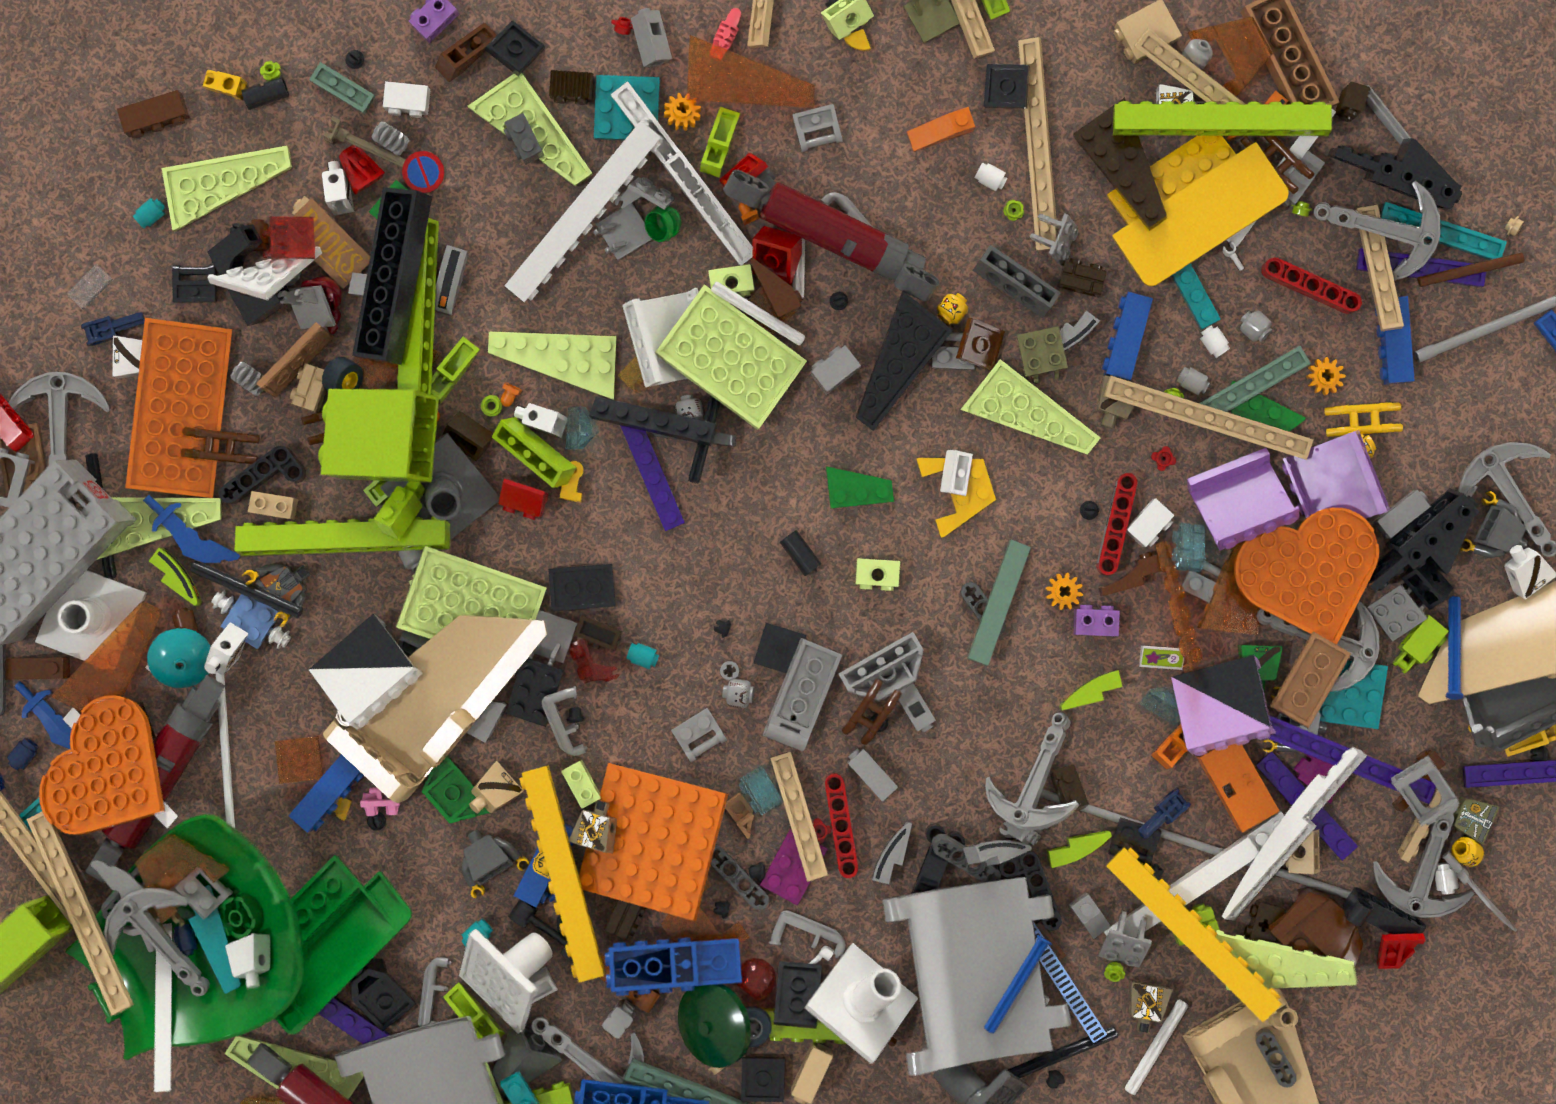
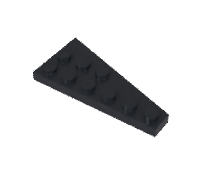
[856,290,953,431]

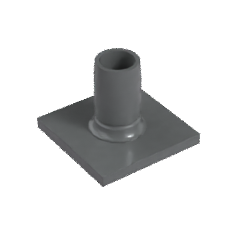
[380,433,500,540]
[933,1064,1029,1104]

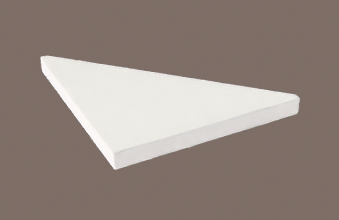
[207,246,322,300]

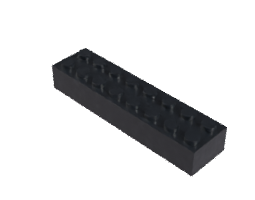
[352,187,432,365]

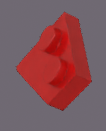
[339,145,385,195]
[1377,933,1425,969]

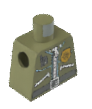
[1452,797,1499,844]

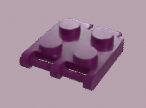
[1293,754,1349,804]

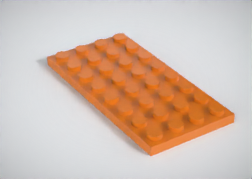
[125,318,232,498]

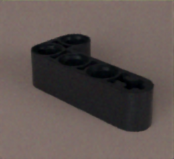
[219,446,306,504]
[998,850,1062,931]
[1342,887,1427,934]

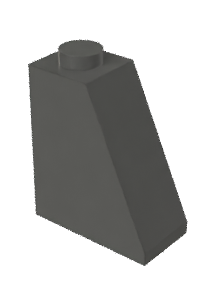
[492,1023,562,1088]

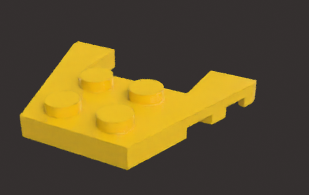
[916,458,996,538]

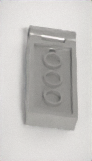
[763,638,842,751]

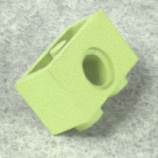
[821,0,874,40]
[708,264,754,298]
[855,558,900,591]
[561,760,602,809]

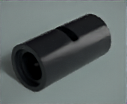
[241,76,290,110]
[780,530,821,576]

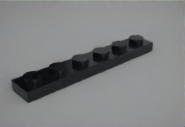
[589,396,717,446]

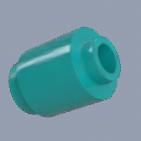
[133,198,166,229]
[626,643,659,670]
[461,918,493,946]

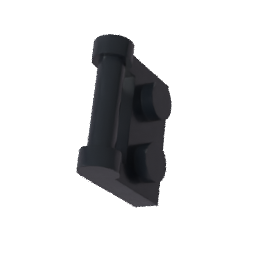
[172,264,217,303]
[1108,817,1162,866]

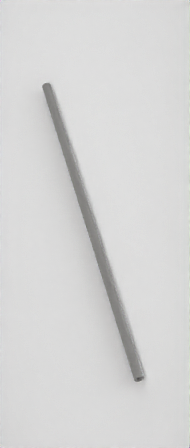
[1040,789,1351,899]

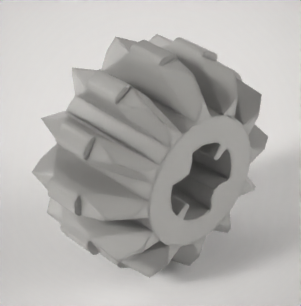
[371,122,409,155]
[230,362,264,396]

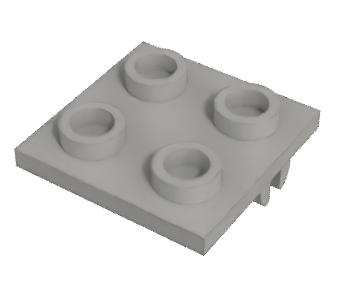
[615,177,675,210]
[593,203,653,260]
[1030,214,1078,266]
[278,286,336,329]
[1367,584,1428,641]
[528,610,577,666]
[999,806,1049,845]
[1098,911,1152,968]

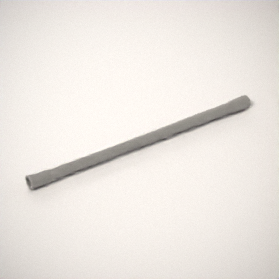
[1414,296,1556,363]

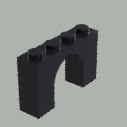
[207,224,289,326]

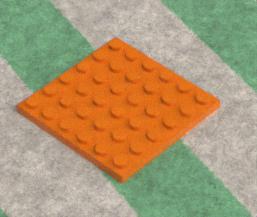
[579,763,728,921]

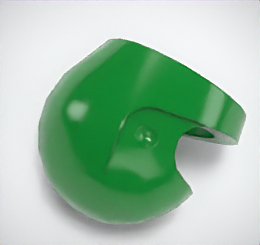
[645,205,682,242]

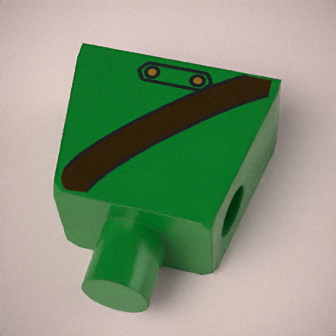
[1238,645,1282,693]

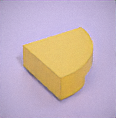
[844,29,871,51]
[334,797,352,821]

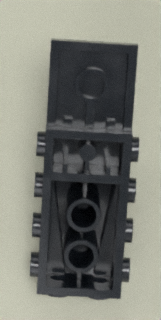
[1328,138,1462,210]
[1366,488,1480,592]

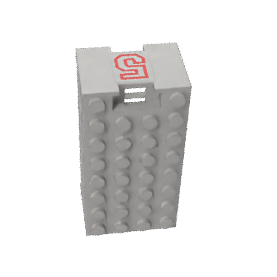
[0,460,137,645]

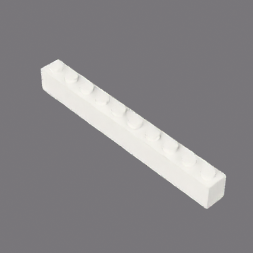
[505,120,661,302]

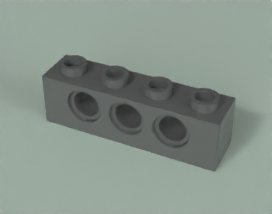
[972,245,1061,318]

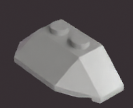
[838,632,924,702]

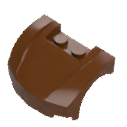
[1268,888,1363,991]

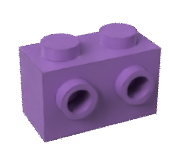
[409,0,459,43]
[1073,605,1120,636]

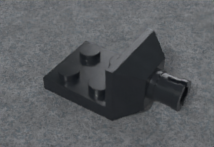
[349,958,416,1031]

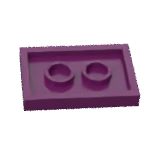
[760,828,828,906]

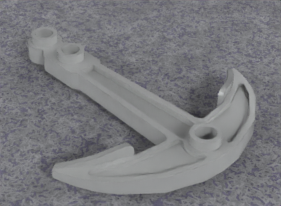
[1314,181,1440,280]
[9,372,111,465]
[1458,442,1556,557]
[1256,601,1380,692]
[985,712,1079,830]
[1373,805,1474,918]
[104,888,210,996]
[532,1016,644,1086]

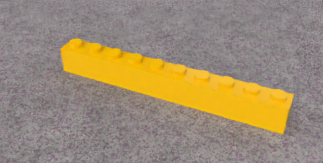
[520,765,605,983]
[1106,847,1282,1022]

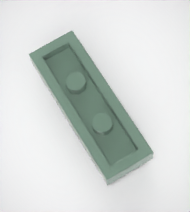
[309,62,376,114]

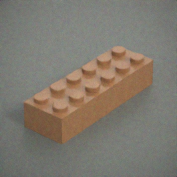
[1240,0,1339,108]

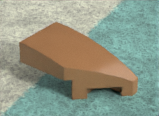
[725,792,754,839]

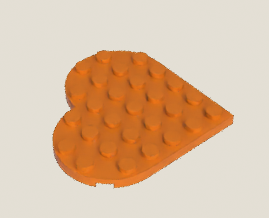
[1234,507,1379,645]
[39,695,165,835]

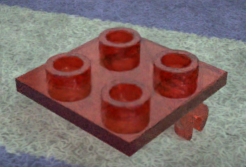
[262,216,315,259]
[569,638,620,684]

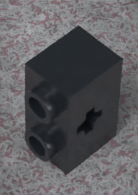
[1401,558,1453,610]

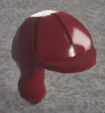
[300,276,342,334]

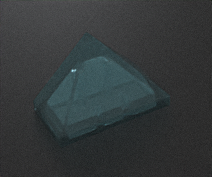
[566,406,600,450]
[1139,687,1180,726]

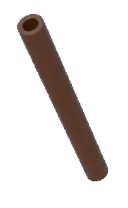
[1417,252,1525,287]

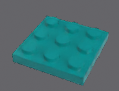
[594,75,660,141]
[1318,660,1388,729]

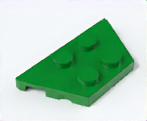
[1230,381,1306,432]
[421,755,490,824]

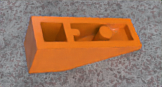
[907,107,975,152]

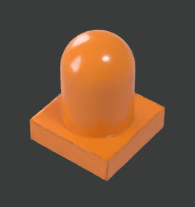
[738,202,760,226]
[500,382,522,407]

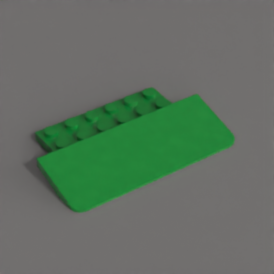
[275,855,412,1035]

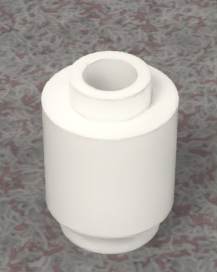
[974,163,1008,191]
[1200,325,1230,358]
[1434,862,1459,894]

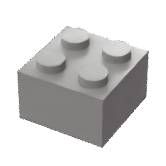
[811,345,861,395]

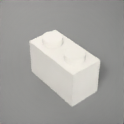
[383,81,431,118]
[1126,498,1174,547]

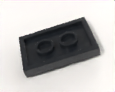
[548,564,616,611]
[506,658,564,727]
[773,961,822,1029]

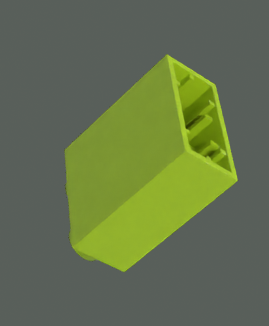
[318,389,439,483]
[0,895,74,994]

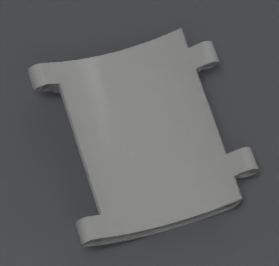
[883,877,1071,1075]
[335,1016,505,1104]

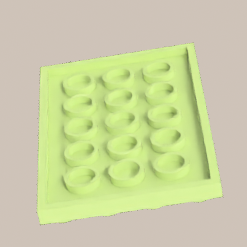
[655,285,807,430]
[396,546,547,639]

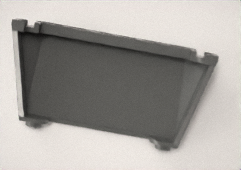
[1462,676,1556,752]

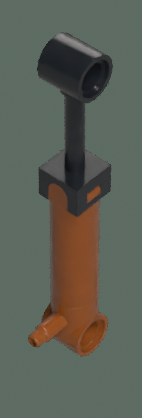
[508,899,661,1013]

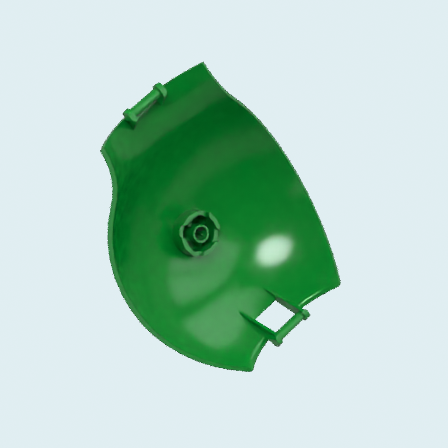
[65,814,303,1060]

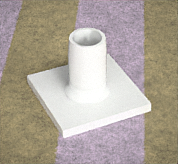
[35,570,147,672]
[459,929,552,1034]
[805,943,918,1064]

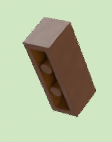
[117,90,190,138]

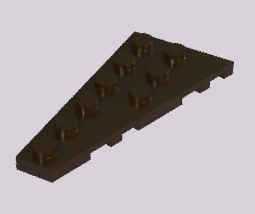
[1073,98,1167,231]

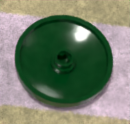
[678,984,751,1068]

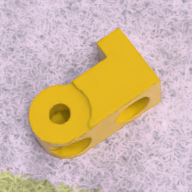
[202,70,248,101]
[559,461,584,503]

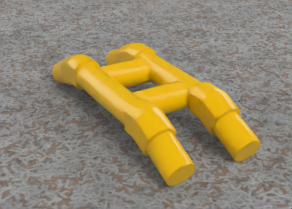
[1325,402,1403,437]

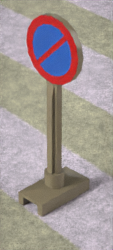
[324,116,444,193]

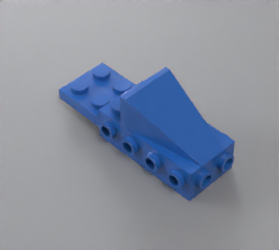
[605,938,742,996]
[574,1079,709,1104]

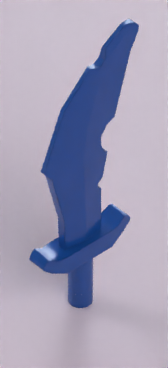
[143,495,240,563]
[14,681,72,749]

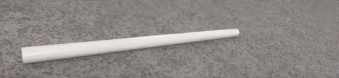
[215,672,235,828]

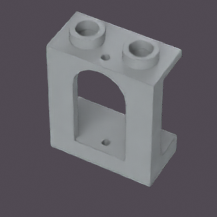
[0,447,35,508]
[1391,756,1459,826]

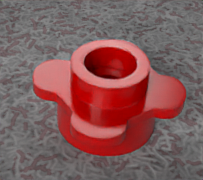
[611,17,633,35]
[1151,446,1176,471]
[813,818,832,844]

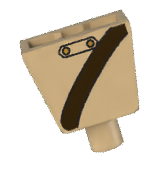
[469,761,523,813]

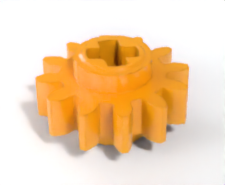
[664,93,701,131]
[1306,357,1346,396]
[1045,573,1083,610]

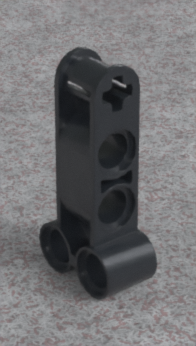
[911,823,965,894]

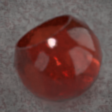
[735,958,776,1001]

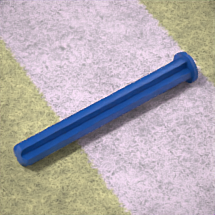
[1446,596,1463,700]
[984,934,1052,1034]

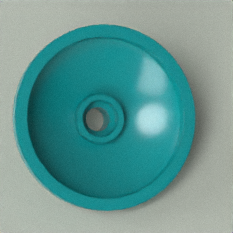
[147,628,211,688]

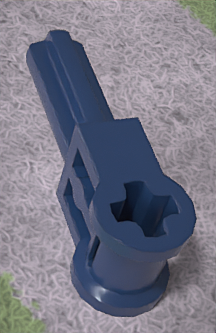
[81,312,145,346]
[1138,787,1191,839]

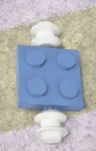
[211,591,291,649]

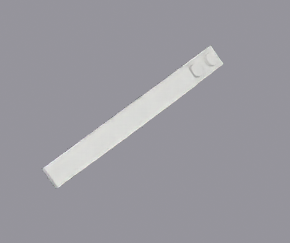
[611,81,752,266]
[1222,747,1367,921]
[1104,811,1284,938]

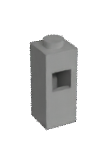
[631,8,672,67]
[1282,151,1325,207]
[1373,490,1431,539]
[898,683,936,732]
[847,748,898,802]

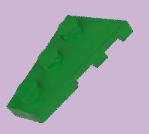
[826,466,894,509]

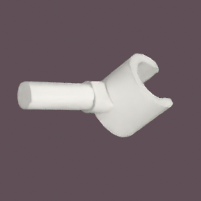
[1223,242,1244,271]
[808,946,834,964]

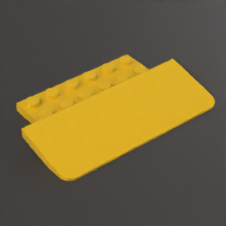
[1107,136,1288,286]

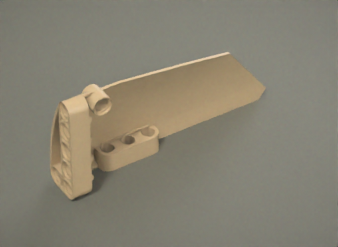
[1418,581,1556,705]
[323,615,547,803]
[1183,988,1319,1104]

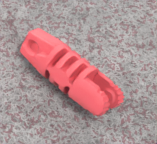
[709,8,742,62]

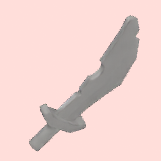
[1442,851,1517,932]
[91,860,161,952]

